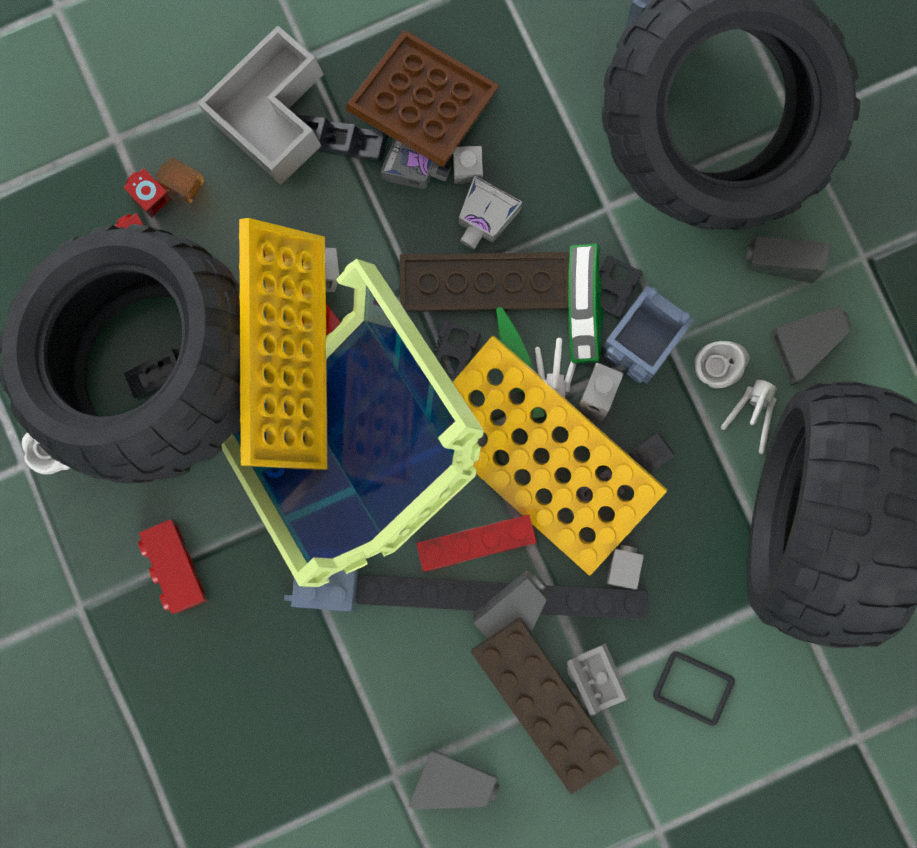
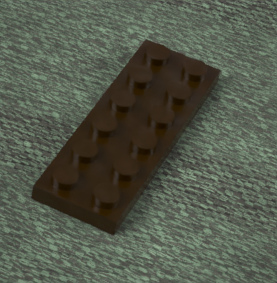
[400,252,570,312]
[471,618,620,794]

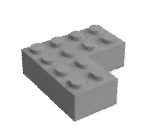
[197,26,324,185]

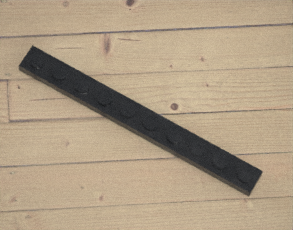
[357,575,648,620]

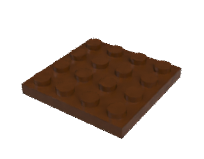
[346,30,499,167]

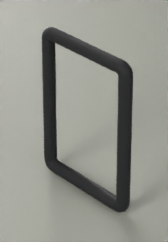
[653,651,735,726]

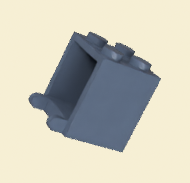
[601,286,694,384]
[284,547,359,612]

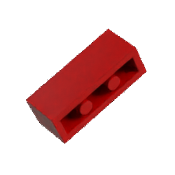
[138,519,208,614]

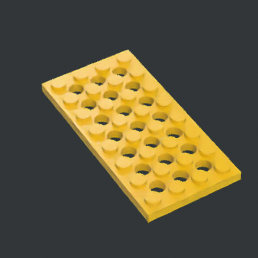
[239,218,327,470]
[419,336,668,576]

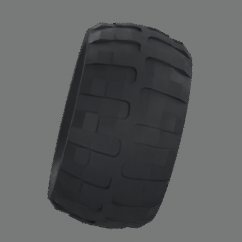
[602,0,860,230]
[0,224,241,484]
[746,381,917,648]

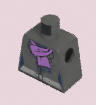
[381,139,452,189]

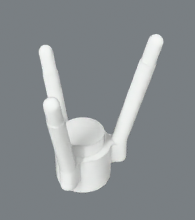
[535,338,576,398]
[721,380,777,455]

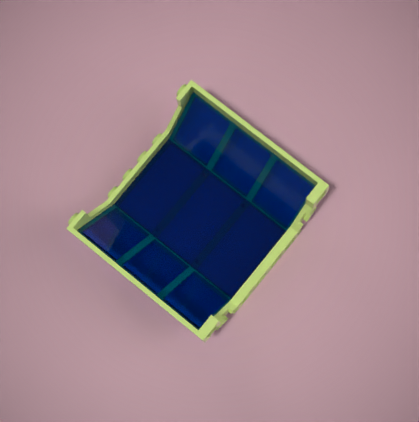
[222,259,484,587]

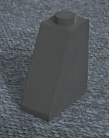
[744,236,831,284]
[771,305,851,385]
[474,570,547,638]
[408,749,500,809]

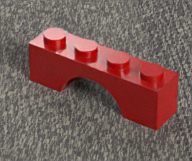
[416,514,537,573]

